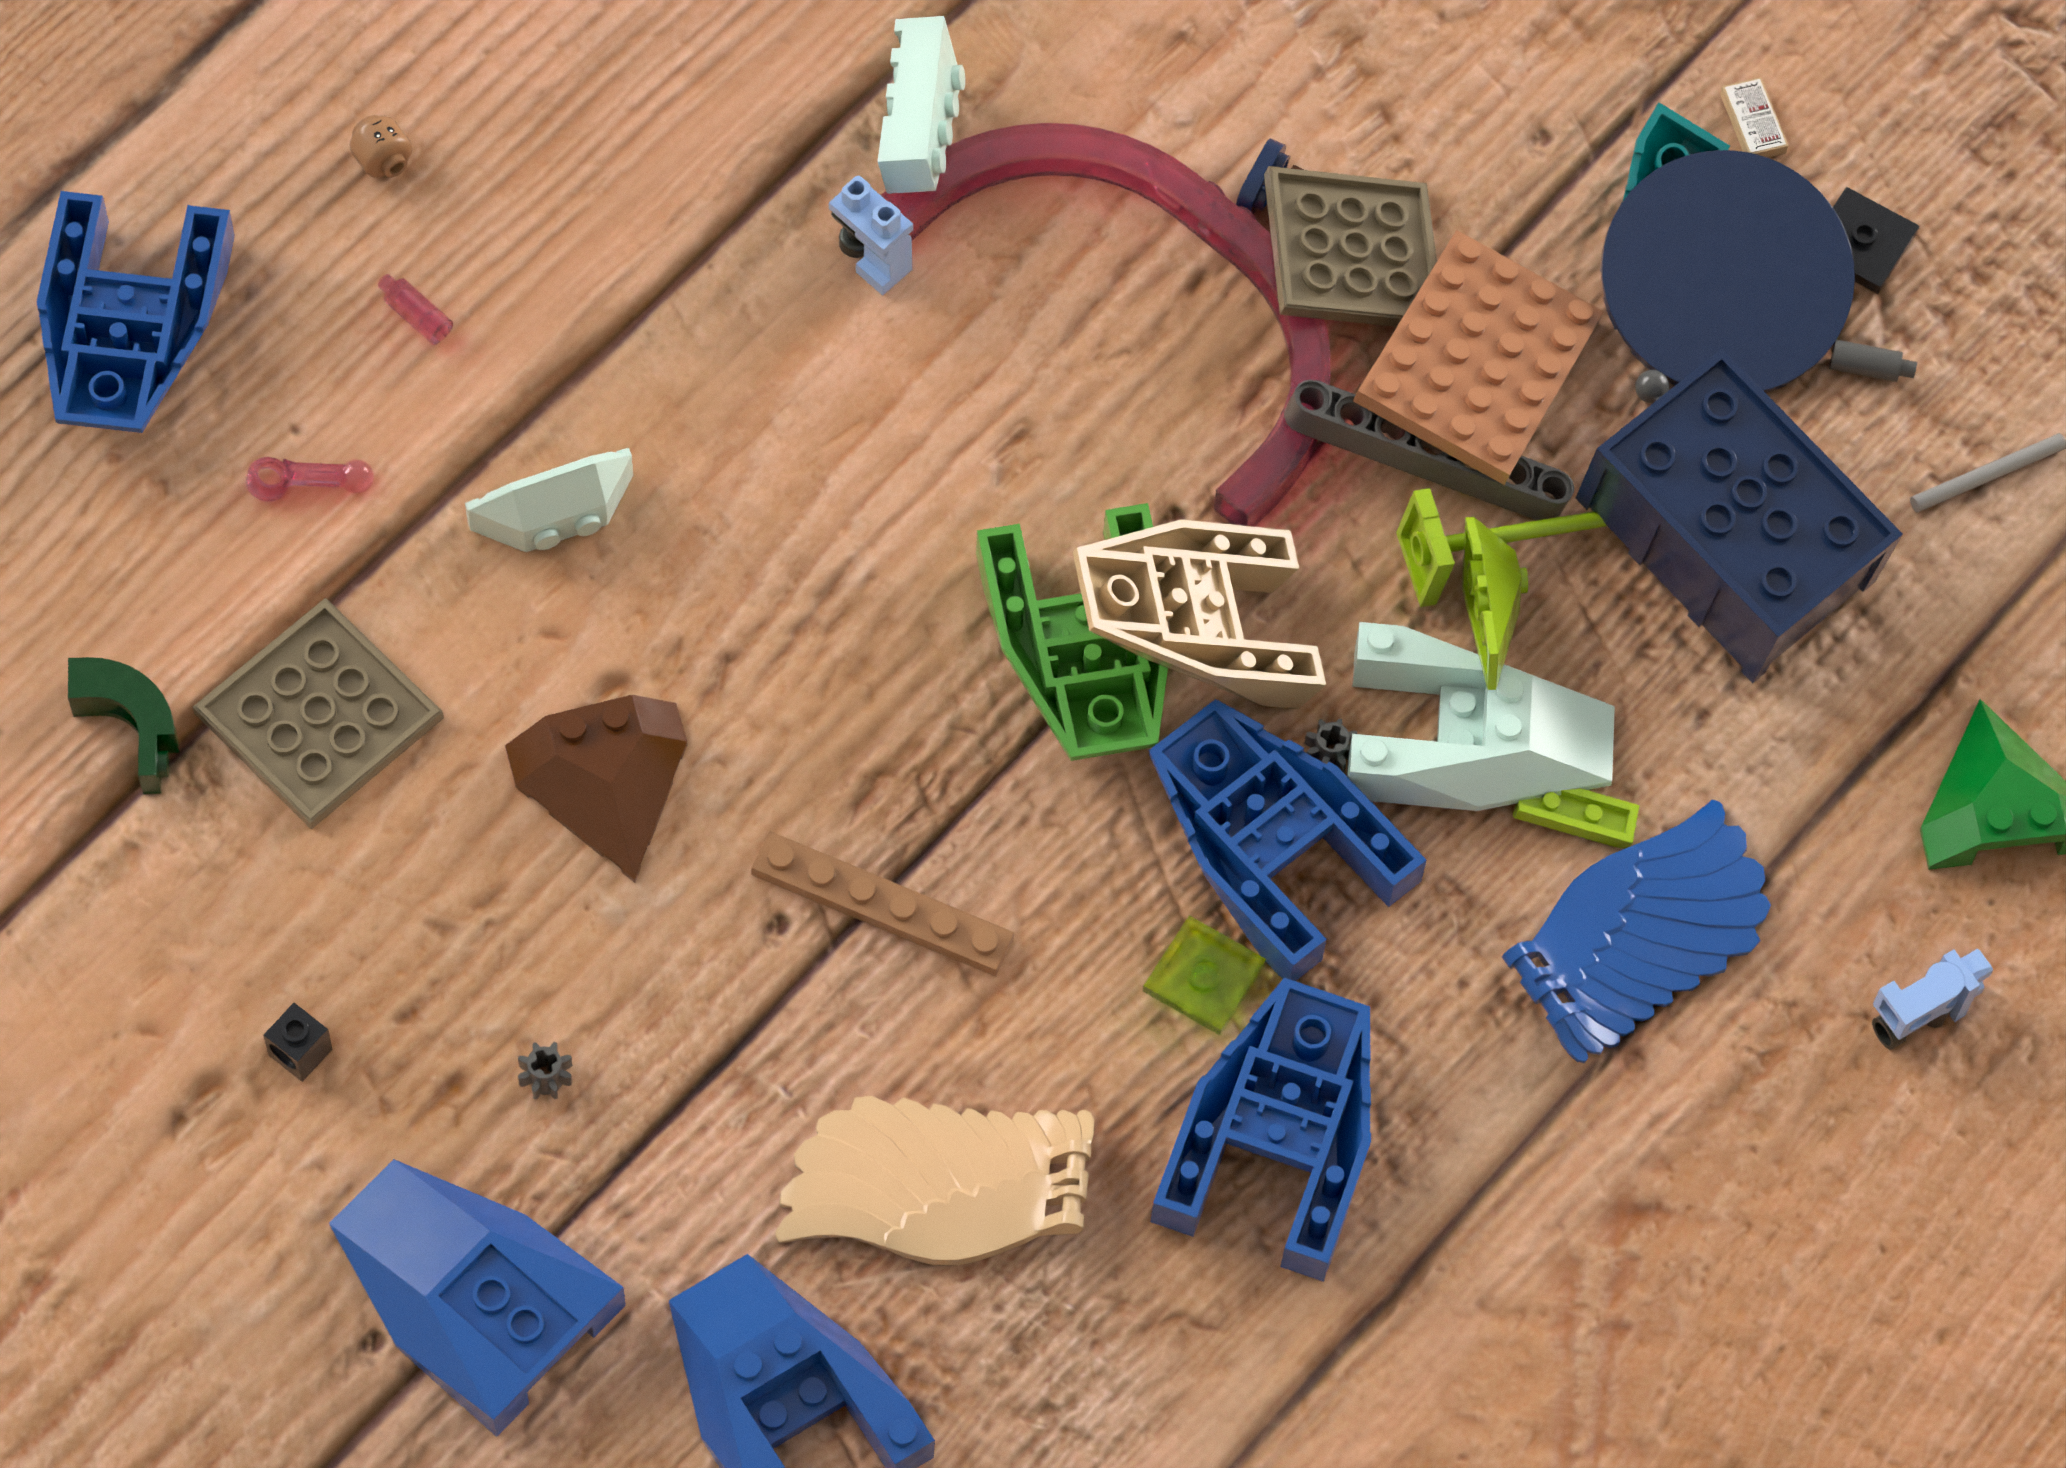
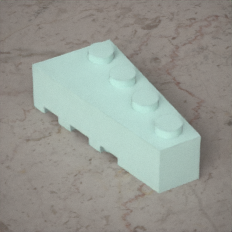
[878,16,965,194]

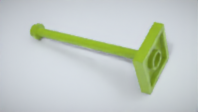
[1396,488,1607,607]

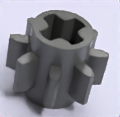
[1304,718,1357,773]
[518,1042,573,1100]

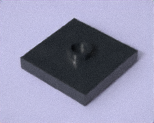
[1833,186,1920,294]

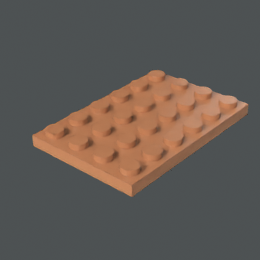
[1353,230,1604,485]

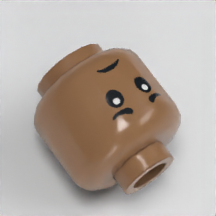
[349,115,412,178]

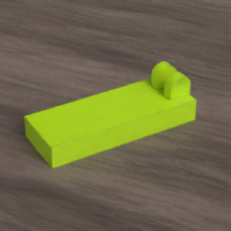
[1513,788,1640,849]

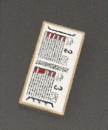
[1720,77,1789,158]

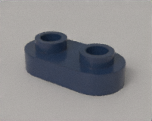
[1235,138,1290,216]

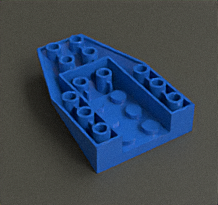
[329,1159,626,1437]

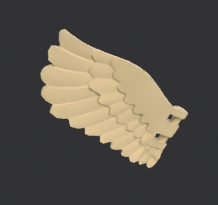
[776,1096,1094,1266]

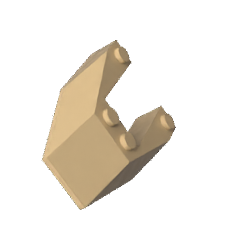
[1073,520,1326,709]

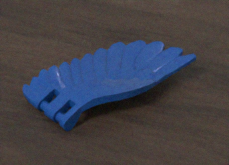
[1502,800,1771,1063]

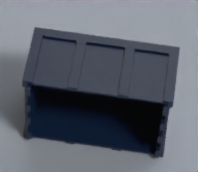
[1575,348,1903,684]

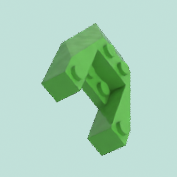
[976,503,1168,761]

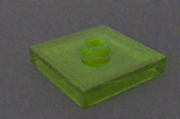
[1143,915,1266,1035]

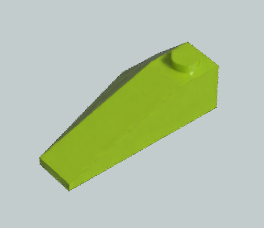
[1462,517,1528,690]

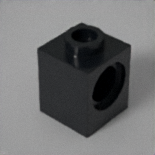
[263,1003,333,1082]

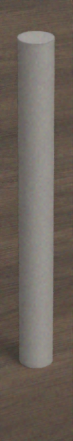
[1910,433,2066,513]

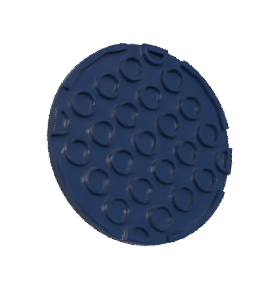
[1600,150,1855,393]

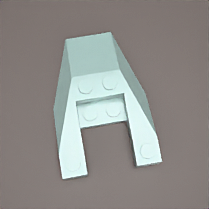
[1347,622,1615,811]

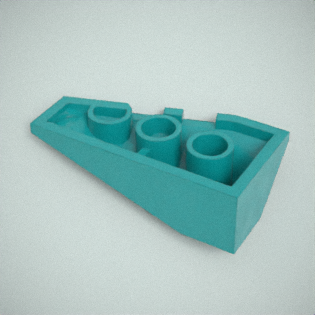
[1623,102,1730,201]

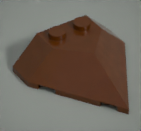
[505,695,687,883]

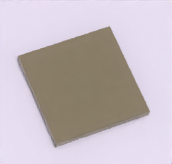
[1264,166,1437,327]
[193,598,444,829]

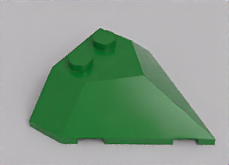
[1920,699,2066,870]

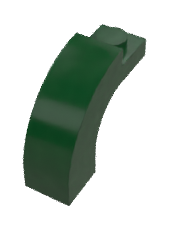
[68,657,179,794]

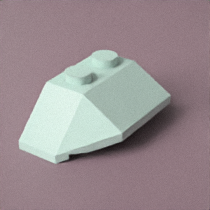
[465,448,633,552]

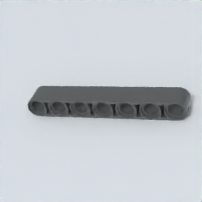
[1284,379,1574,520]

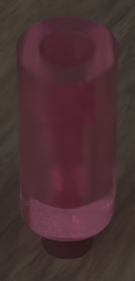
[378,274,453,345]

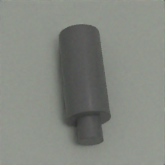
[1829,339,1917,382]

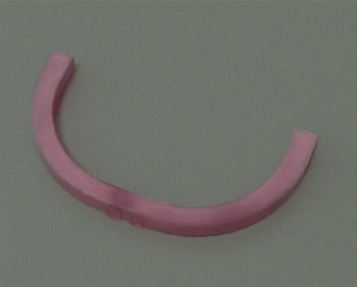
[881,123,1331,527]

